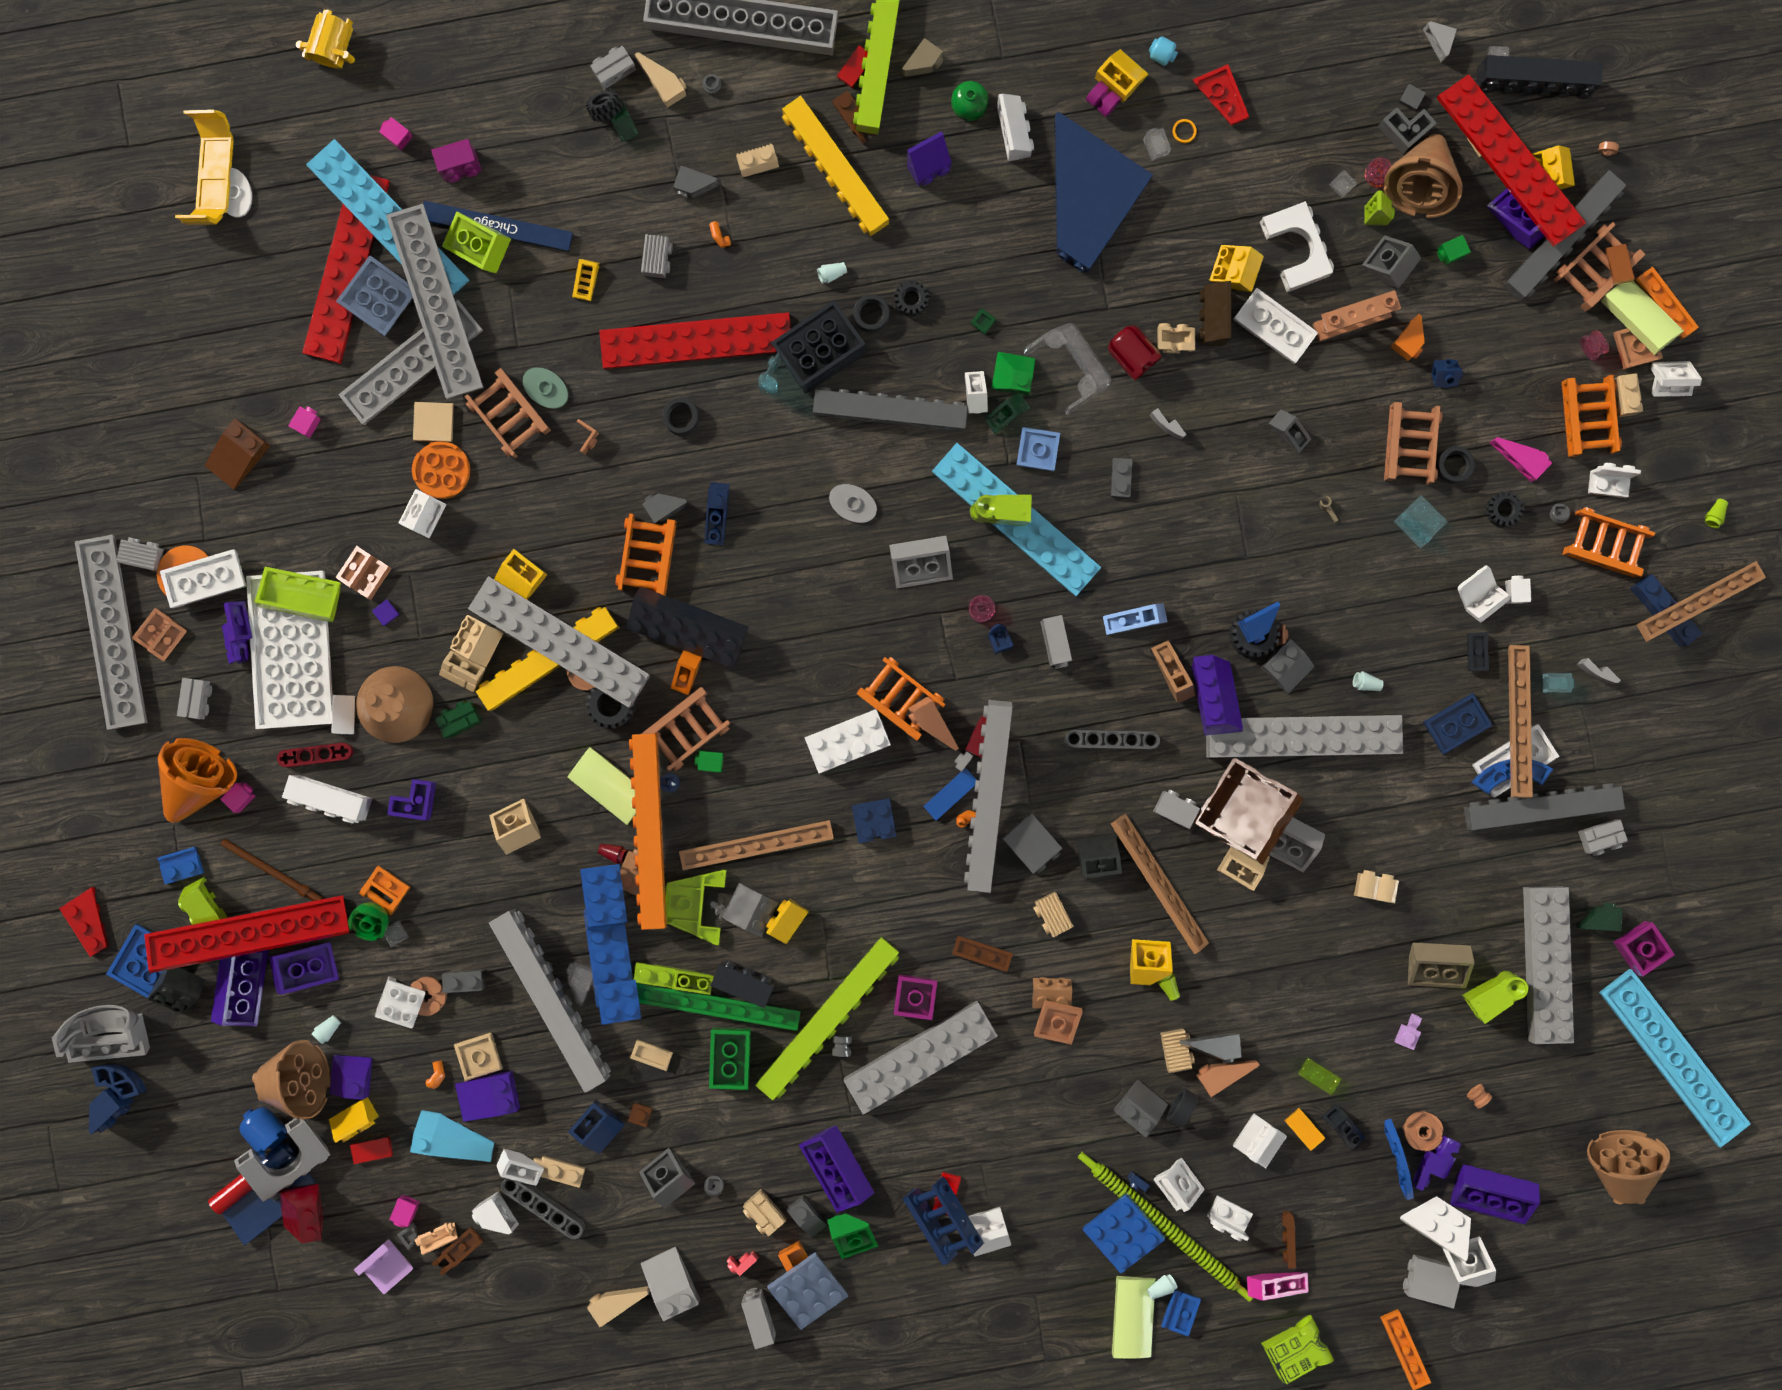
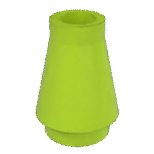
[1705,499,1728,528]
[1157,973,1180,1001]

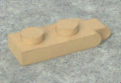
[533,1156,585,1188]

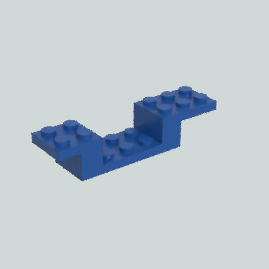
[580,864,641,1025]

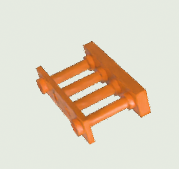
[1562,375,1622,457]
[1562,508,1655,578]
[615,513,677,596]
[856,657,945,741]

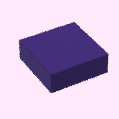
[372,599,400,626]

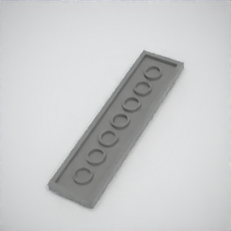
[339,300,483,425]

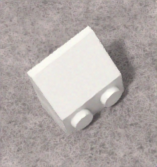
[472,1191,519,1234]
[1443,1236,1496,1287]

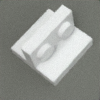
[1651,361,1702,396]
[399,489,446,538]
[1233,1114,1287,1168]
[1153,1158,1205,1212]
[968,1207,1011,1257]

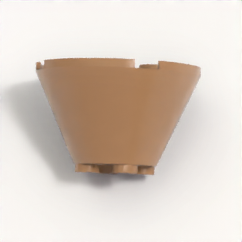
[356,666,434,743]
[252,1040,331,1119]
[1587,1130,1670,1205]

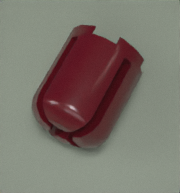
[1108,325,1162,381]

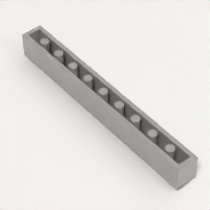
[964,700,1012,893]

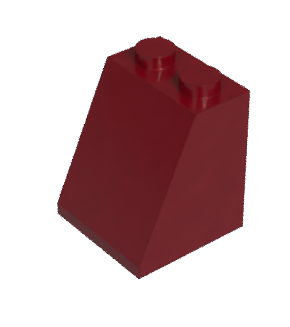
[279,1184,324,1244]

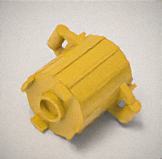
[296,10,355,69]

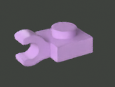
[1394,1014,1422,1050]

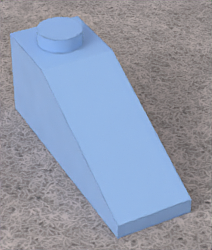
[1103,603,1167,635]

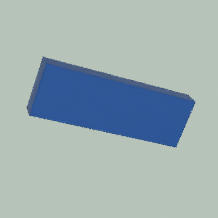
[923,768,976,820]

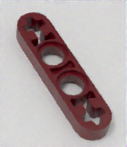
[277,743,354,767]

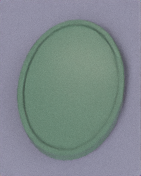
[523,368,568,409]

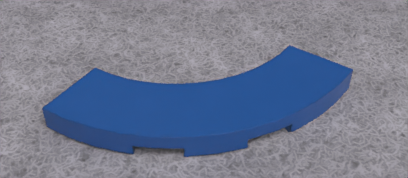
[1471,759,1553,794]
[1384,1119,1414,1200]

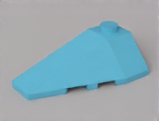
[410,1110,495,1162]

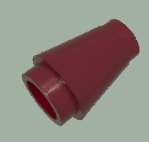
[598,843,628,864]

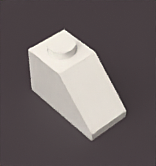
[965,371,988,414]
[496,1149,544,1186]

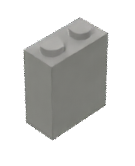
[1040,615,1072,669]
[1403,1254,1460,1308]
[741,1288,776,1349]

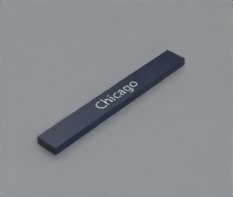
[423,201,573,252]

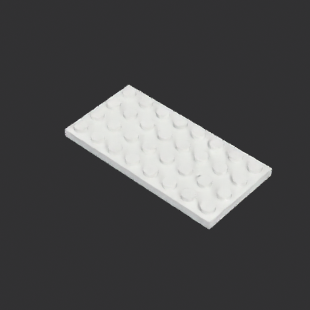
[246,571,333,729]

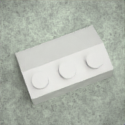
[997,94,1034,161]

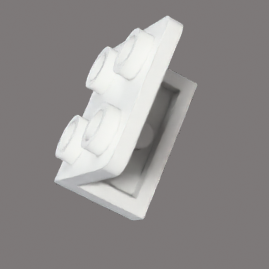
[1458,565,1511,623]

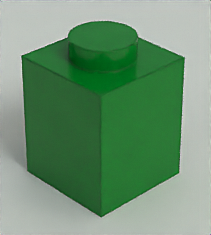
[1437,235,1471,266]
[695,751,724,772]

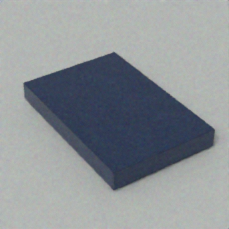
[1423,693,1493,755]

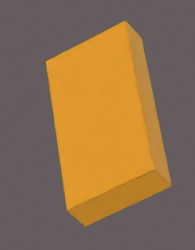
[1284,1108,1325,1151]

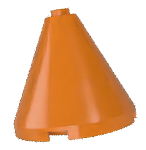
[158,738,237,822]

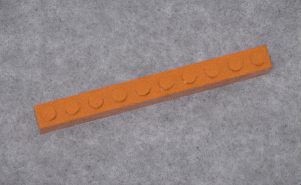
[629,733,667,930]

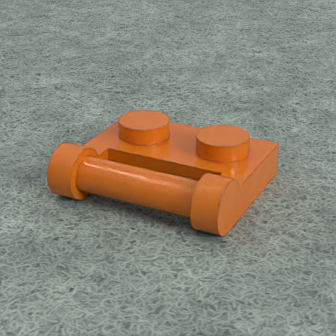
[359,865,411,916]

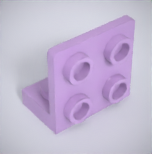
[354,1239,413,1294]

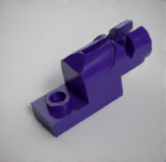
[222,601,252,664]
[1412,1136,1462,1191]

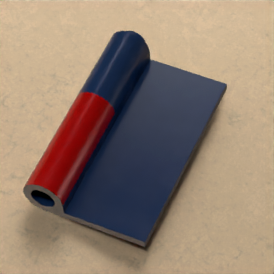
[208,1141,316,1245]

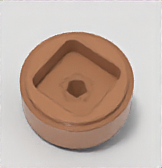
[1598,142,1619,156]

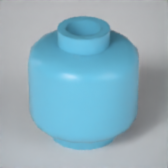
[1148,36,1178,66]

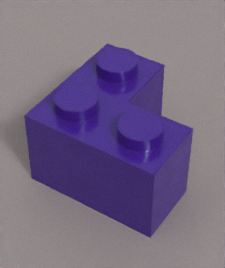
[387,779,436,820]

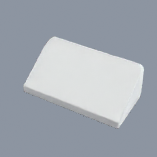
[331,695,356,734]

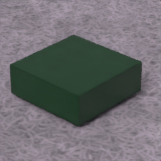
[970,308,997,335]

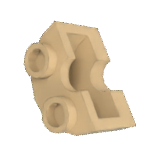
[1157,323,1195,353]

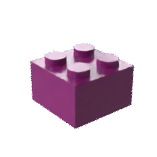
[431,139,482,183]
[1613,921,1675,976]
[894,974,937,1020]

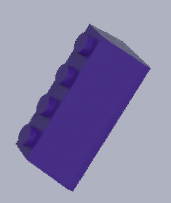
[1192,655,1243,736]
[211,950,268,1026]
[799,1125,874,1212]
[1450,1165,1540,1224]

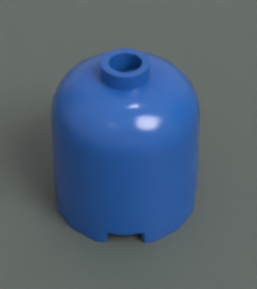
[239,1107,288,1158]

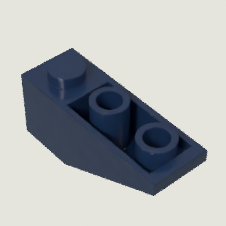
[704,482,730,545]

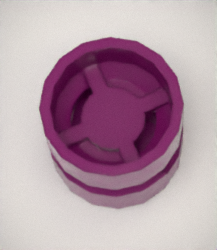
[1086,81,1122,117]

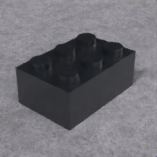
[711,959,775,1008]

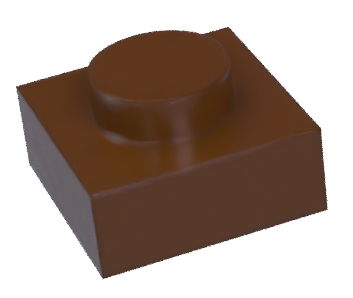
[628,1102,653,1127]

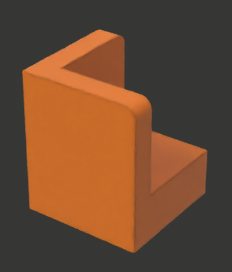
[778,1240,808,1272]

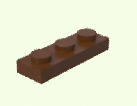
[952,935,1013,972]

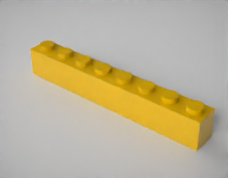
[782,96,889,237]
[476,607,620,711]

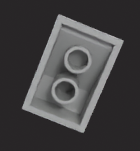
[641,1246,700,1321]

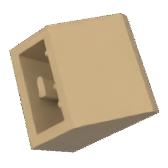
[450,615,503,667]
[1217,847,1270,891]

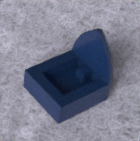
[988,624,1013,654]

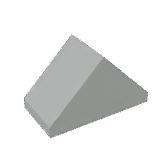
[1423,21,1457,62]

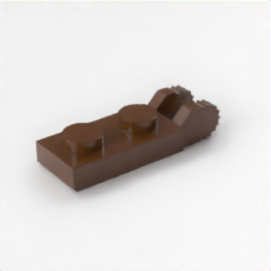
[832,90,876,144]
[1282,1210,1296,1269]
[431,1226,484,1276]

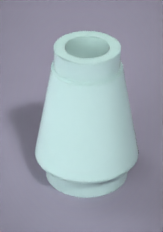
[817,262,847,284]
[1353,671,1383,691]
[312,1015,341,1044]
[1147,1274,1177,1300]

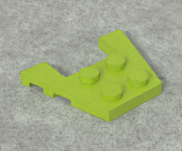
[665,870,727,945]

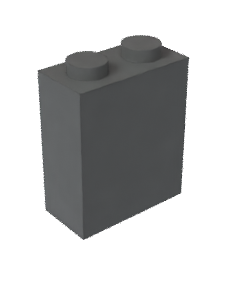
[1002,813,1062,874]

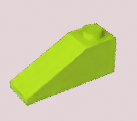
[1365,191,1395,225]

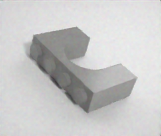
[234,1118,330,1202]

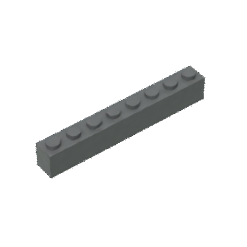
[1503,170,1626,301]
[813,387,968,432]
[1464,783,1625,830]

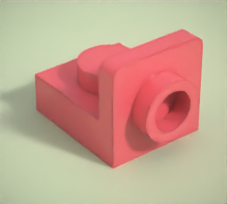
[727,1251,758,1276]

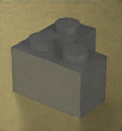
[1378,107,1437,154]

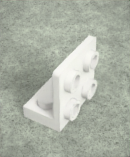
[1588,463,1641,498]
[375,977,425,1028]
[1207,1195,1253,1242]

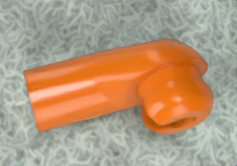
[709,221,731,248]
[956,810,976,828]
[426,1060,445,1089]

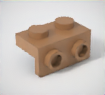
[1032,977,1072,1008]

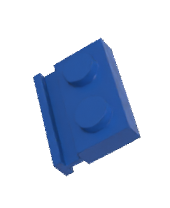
[157,847,204,885]
[1161,1289,1201,1337]

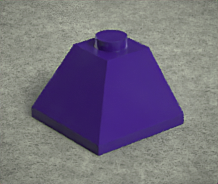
[330,1055,372,1099]

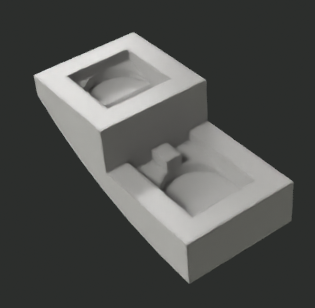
[1149,408,1186,440]
[1577,658,1621,684]

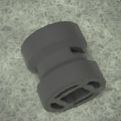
[832,1035,852,1057]

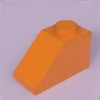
[1390,314,1425,361]
[671,650,702,695]

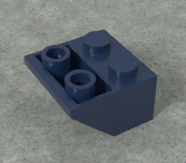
[89,1088,134,1135]
[568,1099,625,1154]

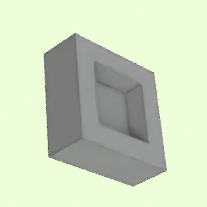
[954,752,973,772]

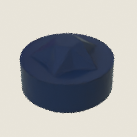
[660,773,680,793]

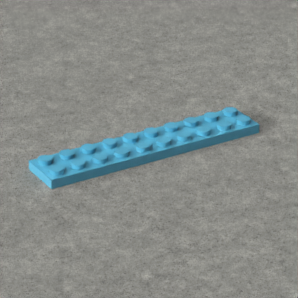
[306,139,469,295]
[932,443,1101,597]
[1599,969,1751,1148]

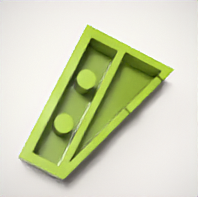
[178,877,228,925]

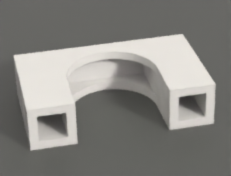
[1260,201,1334,292]

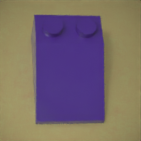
[907,131,952,186]
[1487,189,1545,249]
[268,942,339,995]
[455,1070,520,1122]

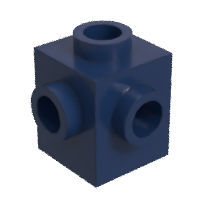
[1431,359,1463,388]

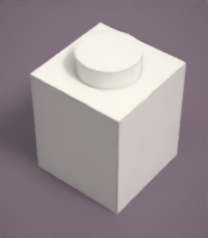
[1505,576,1531,604]

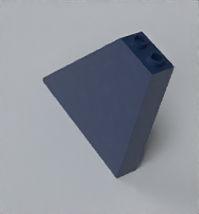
[1054,112,1153,273]

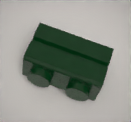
[435,700,482,739]

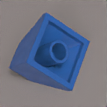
[1237,601,1280,644]

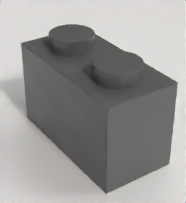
[442,969,486,993]

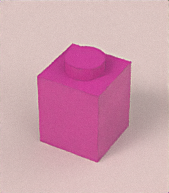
[379,117,413,151]
[288,406,321,438]
[220,783,256,813]
[389,1194,420,1228]

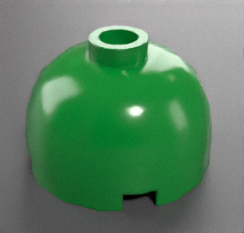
[951,80,989,121]
[348,902,389,941]

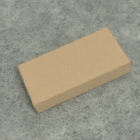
[630,1039,674,1071]

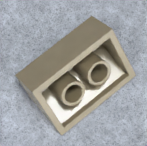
[1408,943,1475,988]

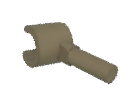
[1319,496,1338,522]

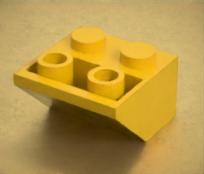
[1095,49,1148,103]
[1532,145,1575,190]
[1209,245,1264,292]
[494,549,547,600]
[766,898,809,944]
[329,1097,379,1143]

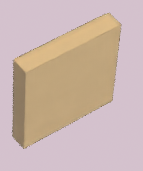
[413,402,454,442]
[454,1032,503,1081]

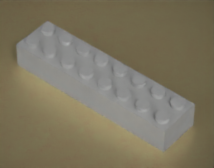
[1523,886,1574,1044]
[844,1001,997,1114]

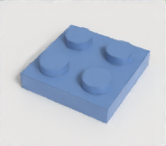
[1016,427,1060,472]

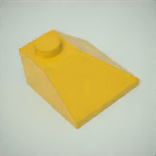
[1130,939,1172,985]

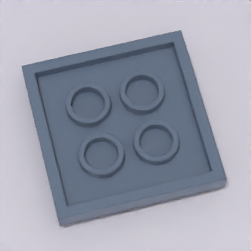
[336,256,413,337]
[768,1252,848,1330]

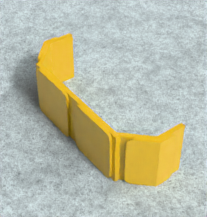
[175,110,233,225]

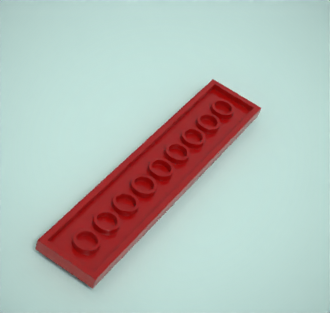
[1437,74,1586,247]
[302,175,390,364]
[599,312,791,369]
[144,895,350,973]

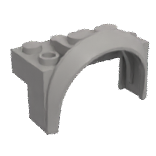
[52,1005,150,1063]

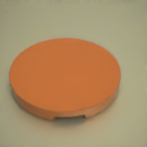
[412,441,470,499]
[157,546,209,602]

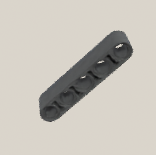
[1064,730,1160,749]
[501,1178,585,1239]

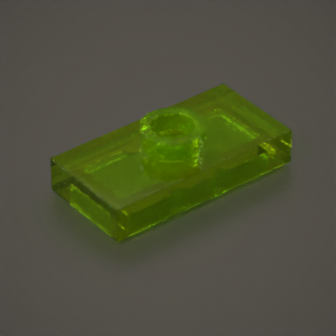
[1298,1057,1341,1095]

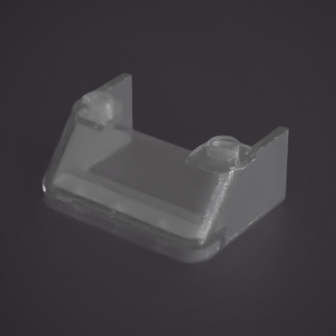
[1024,323,1111,415]

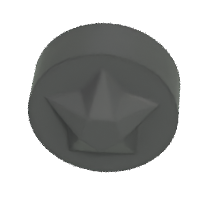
[1550,504,1571,523]
[704,1176,724,1197]

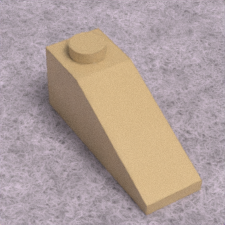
[635,53,687,108]
[587,1286,650,1327]

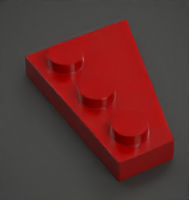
[1192,64,1249,126]
[59,887,109,957]

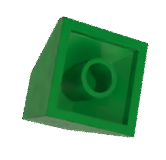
[991,352,1035,396]
[827,1214,878,1259]

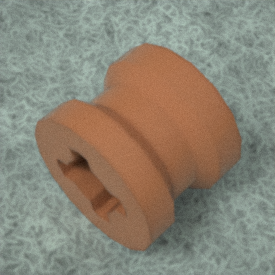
[1467,1084,1492,1109]

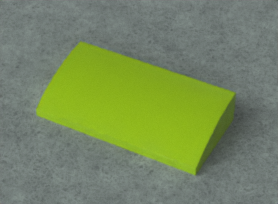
[254,567,341,623]

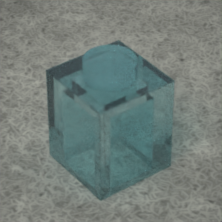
[1543,673,1574,693]

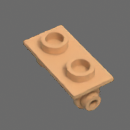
[415,1223,458,1255]

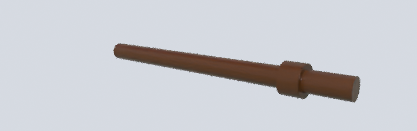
[220,839,323,901]

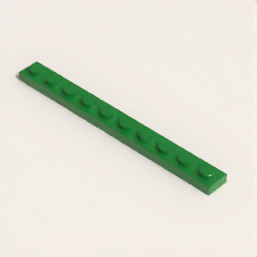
[636,983,801,1031]

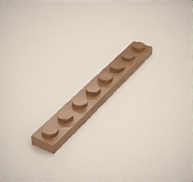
[1637,561,1766,642]
[1508,645,1533,798]
[1111,813,1209,954]
[679,820,834,870]

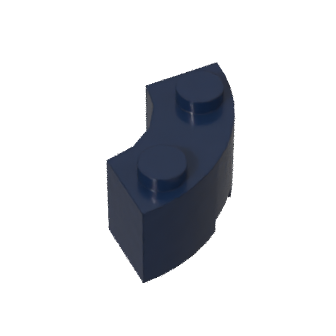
[91,1063,147,1100]

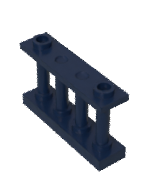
[902,1176,984,1265]

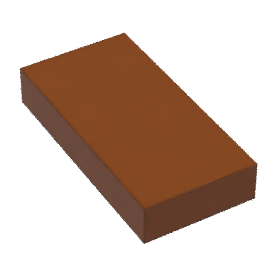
[1605,244,1635,285]

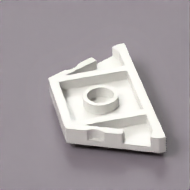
[1400,1197,1471,1263]

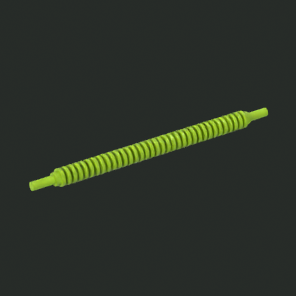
[1078,1152,1253,1302]

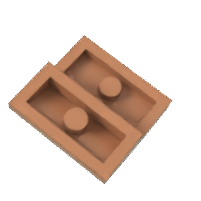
[336,546,392,600]
[132,607,187,662]

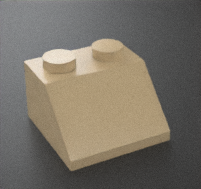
[489,799,541,855]

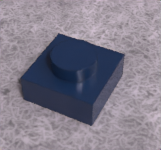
[1128,1171,1150,1192]

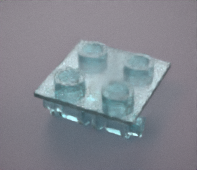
[757,353,781,394]
[1394,495,1447,549]

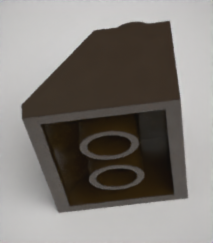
[1199,281,1231,346]

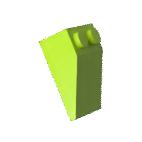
[442,212,511,273]

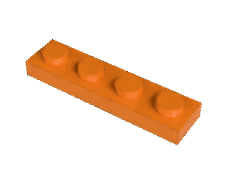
[1635,267,1699,340]
[1380,1309,1431,1390]

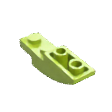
[633,962,714,995]

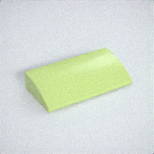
[1601,281,1684,355]
[568,747,636,825]
[1112,1276,1156,1358]

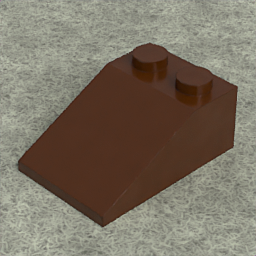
[204,419,271,490]

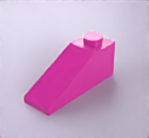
[1490,437,1552,482]
[1247,1272,1308,1301]

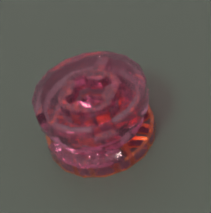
[1364,157,1392,188]
[1580,330,1609,361]
[969,595,995,623]

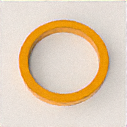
[1172,119,1196,143]

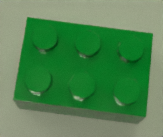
[709,1027,751,1090]

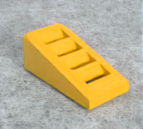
[572,259,599,301]

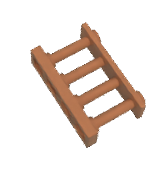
[1553,222,1645,312]
[1313,290,1401,342]
[464,368,551,459]
[1384,402,1442,485]
[642,687,731,771]

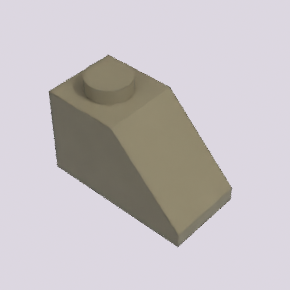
[902,38,944,77]

